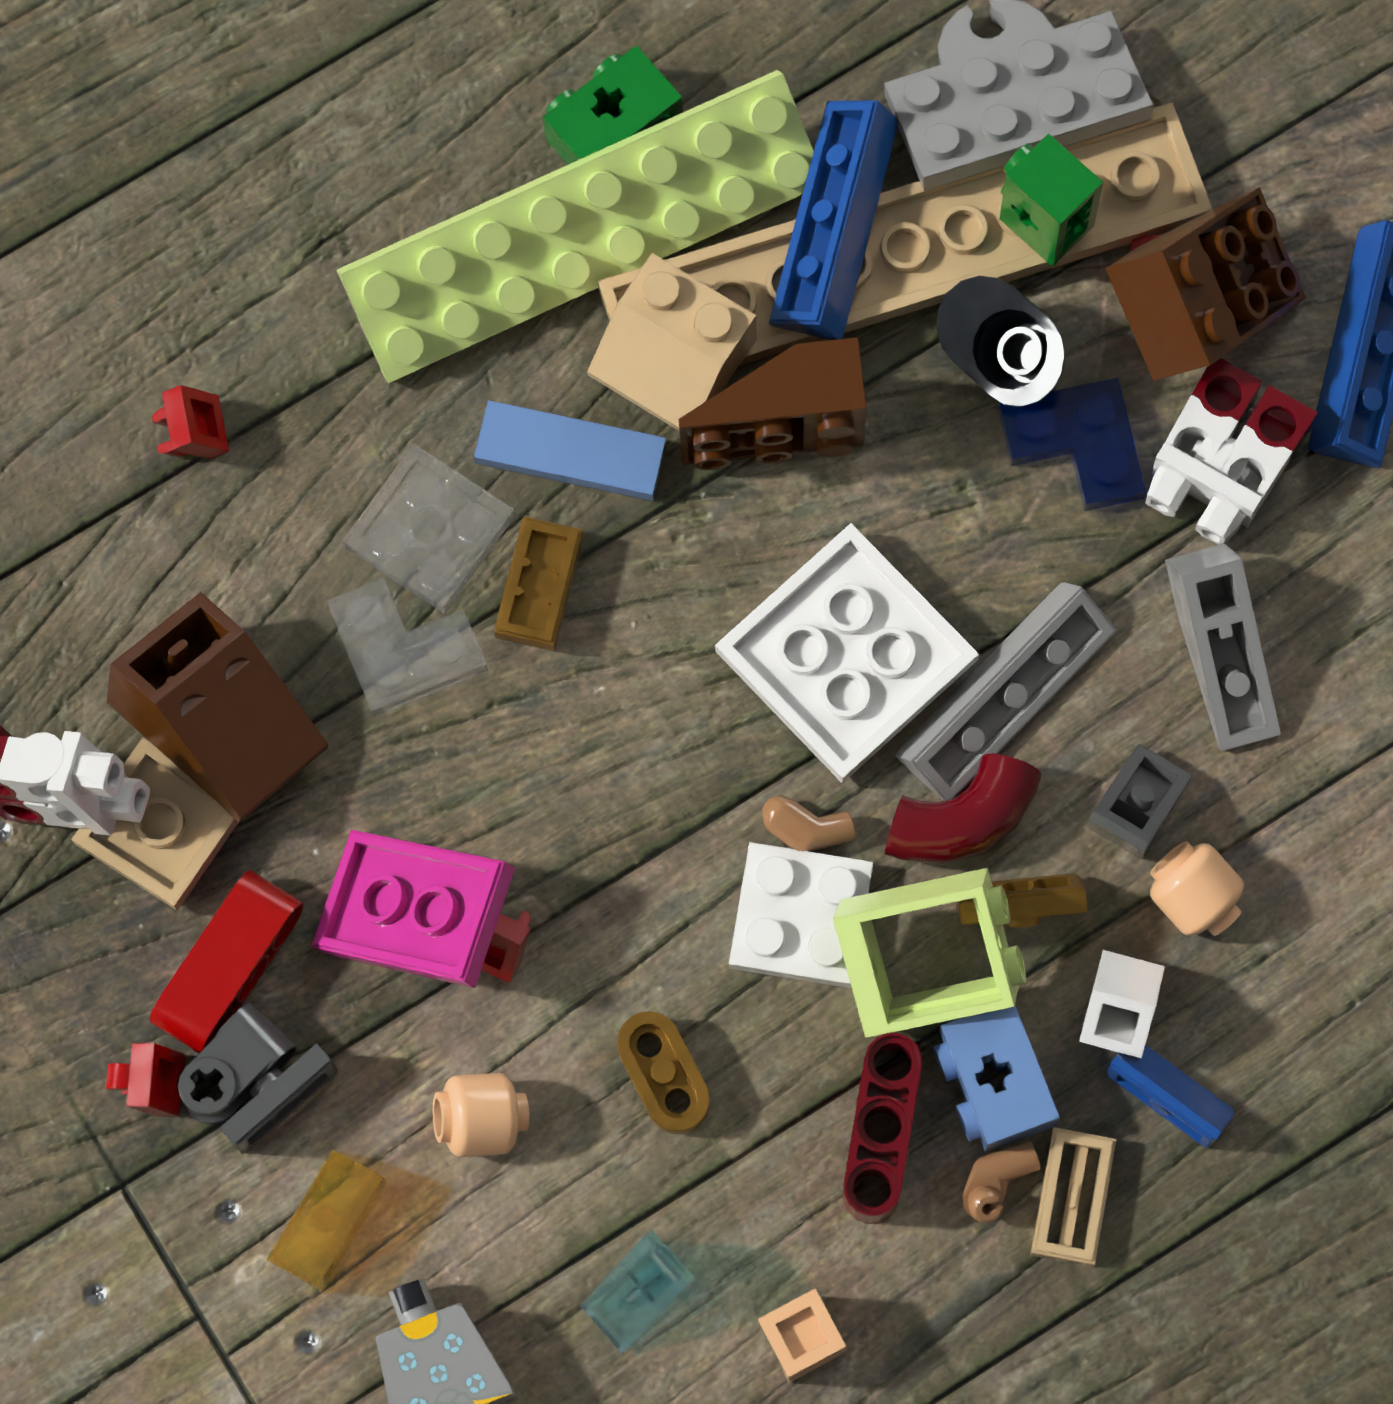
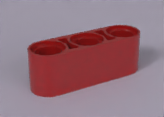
[149,870,304,1054]

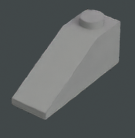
[1165,543,1281,751]

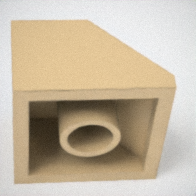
[587,253,757,431]

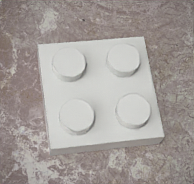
[729,842,873,988]

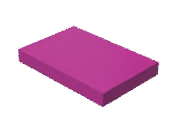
[311,830,515,988]

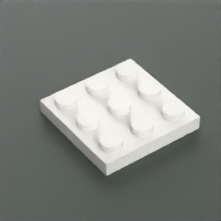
[715,523,979,784]

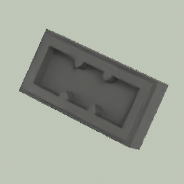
[219,1043,338,1153]

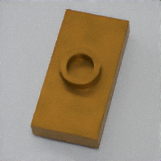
[494,516,584,651]
[955,873,1088,928]

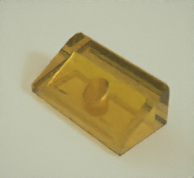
[266,1150,388,1293]

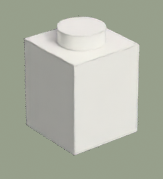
[1079,950,1165,1058]

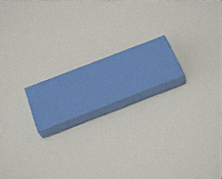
[474,400,667,501]

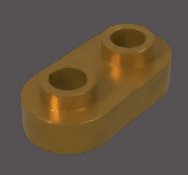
[617,1011,710,1134]

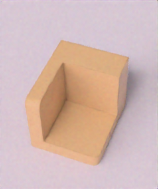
[758,1288,846,1383]

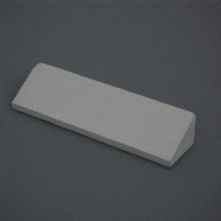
[894,582,1118,801]

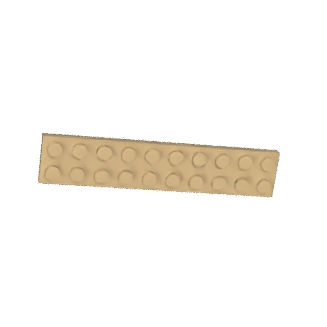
[598,102,1212,366]

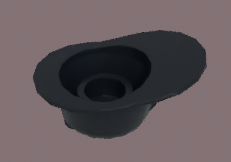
[936,276,1066,407]

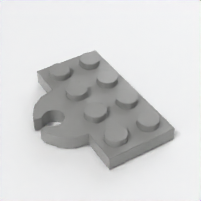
[884,0,1153,191]

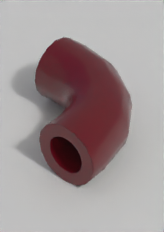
[885,753,1042,865]

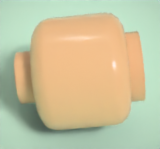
[1150,841,1244,936]
[432,1073,529,1157]

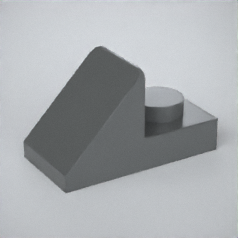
[1089,744,1193,859]

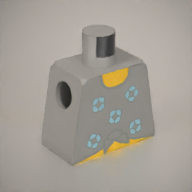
[376,1279,517,1404]

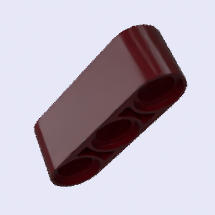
[843,1033,922,1224]

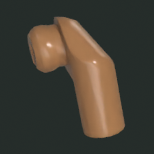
[762,795,855,852]
[962,1140,1041,1223]

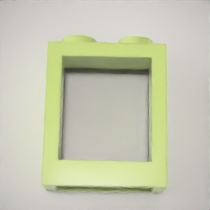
[833,868,1026,1038]

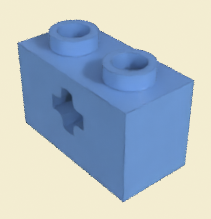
[932,1005,1060,1153]

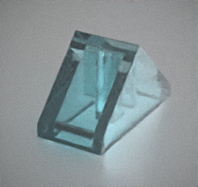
[580,1230,697,1354]

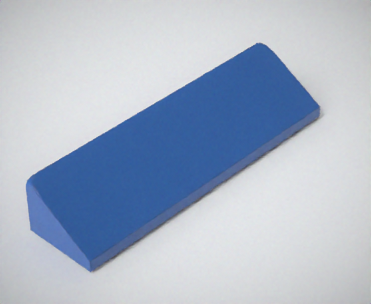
[769,101,898,340]
[1308,220,1393,468]

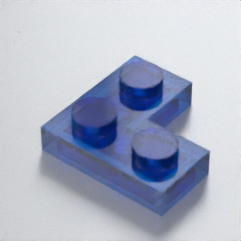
[998,378,1146,511]

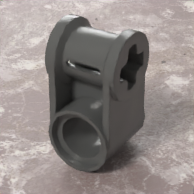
[178,1003,297,1125]

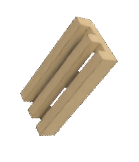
[1030,1127,1116,1267]

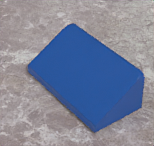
[1106,1045,1234,1149]

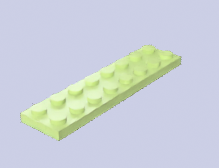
[337,70,814,383]

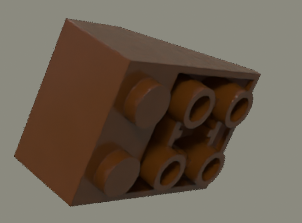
[1106,187,1306,381]
[678,337,866,470]
[107,592,328,823]

